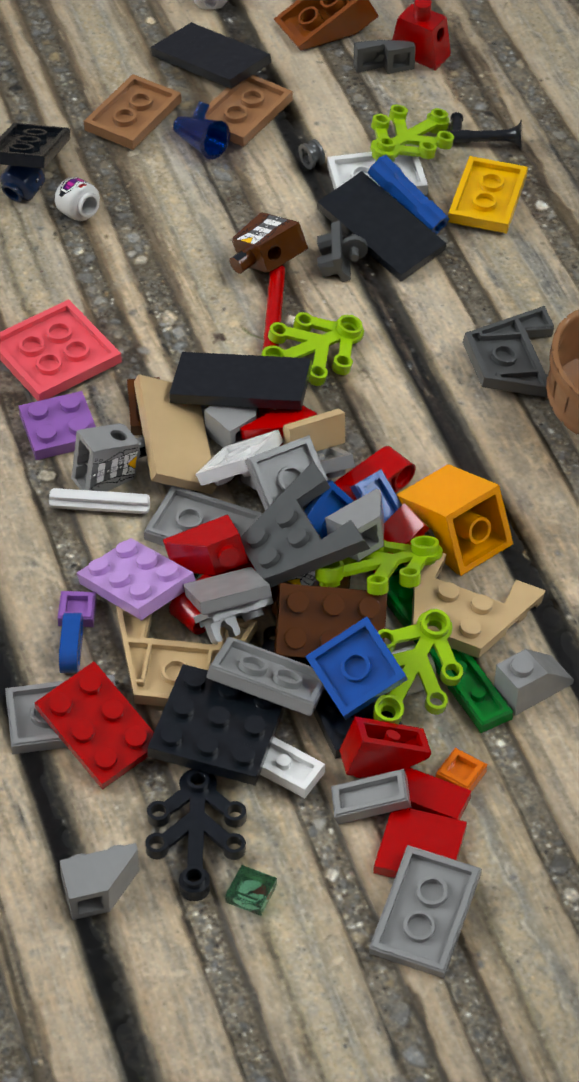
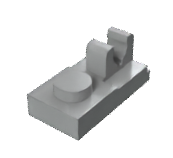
[194,597,274,644]

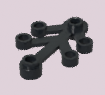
[145,769,247,901]

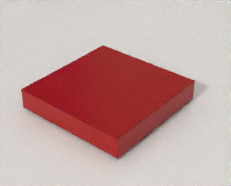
[373,808,467,878]

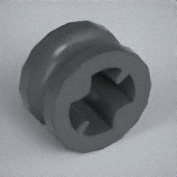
[299,139,325,170]

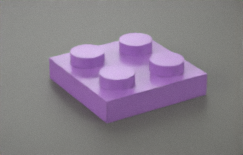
[18,391,96,460]

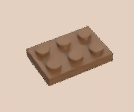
[84,74,181,150]
[195,75,293,147]

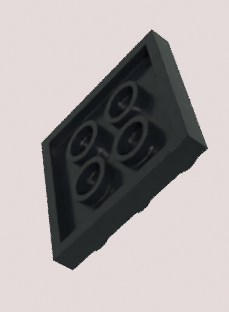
[147,664,285,786]

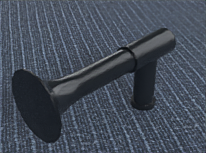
[441,112,522,151]

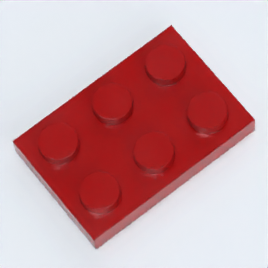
[35,661,154,790]

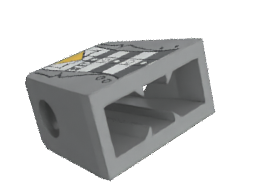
[71,423,147,492]

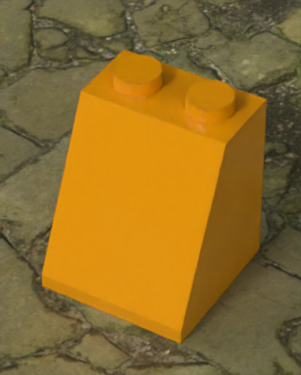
[396,464,513,576]

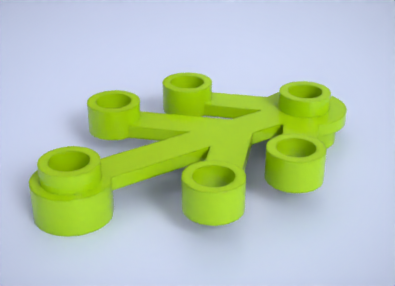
[370,104,454,162]
[261,312,364,386]
[315,536,443,595]
[373,609,463,724]

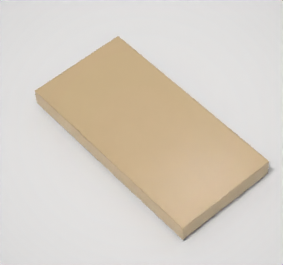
[134,374,217,494]

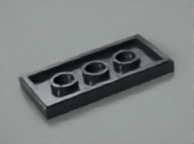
[151,22,272,89]
[0,122,71,169]
[317,171,446,282]
[169,352,312,410]

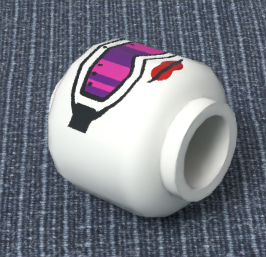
[55,177,100,221]

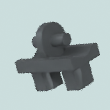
[317,221,368,282]

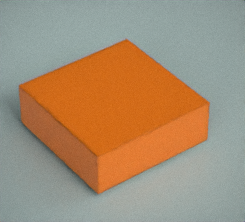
[436,748,487,791]

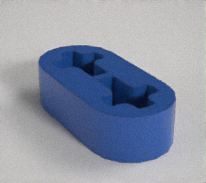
[59,613,83,673]

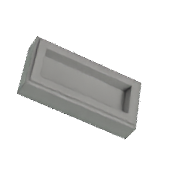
[331,769,411,824]

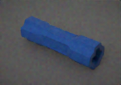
[368,155,449,235]

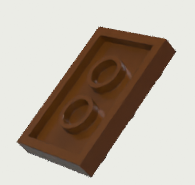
[274,583,387,659]

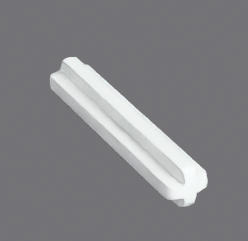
[49,488,150,514]

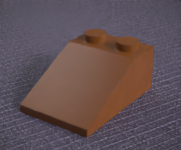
[274,0,379,51]

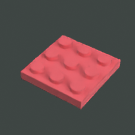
[0,299,122,401]

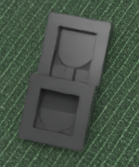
[353,40,416,74]

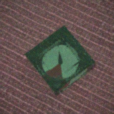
[225,865,277,916]

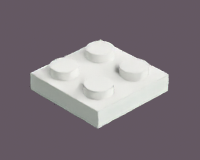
[196,429,284,486]

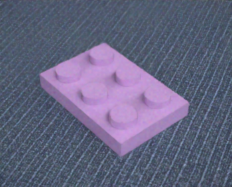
[77,538,196,620]

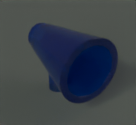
[173,101,230,160]

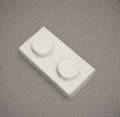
[260,737,325,798]

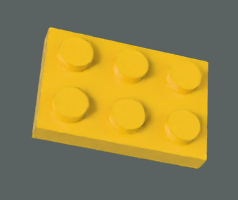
[448,156,528,233]

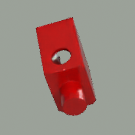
[392,0,451,70]

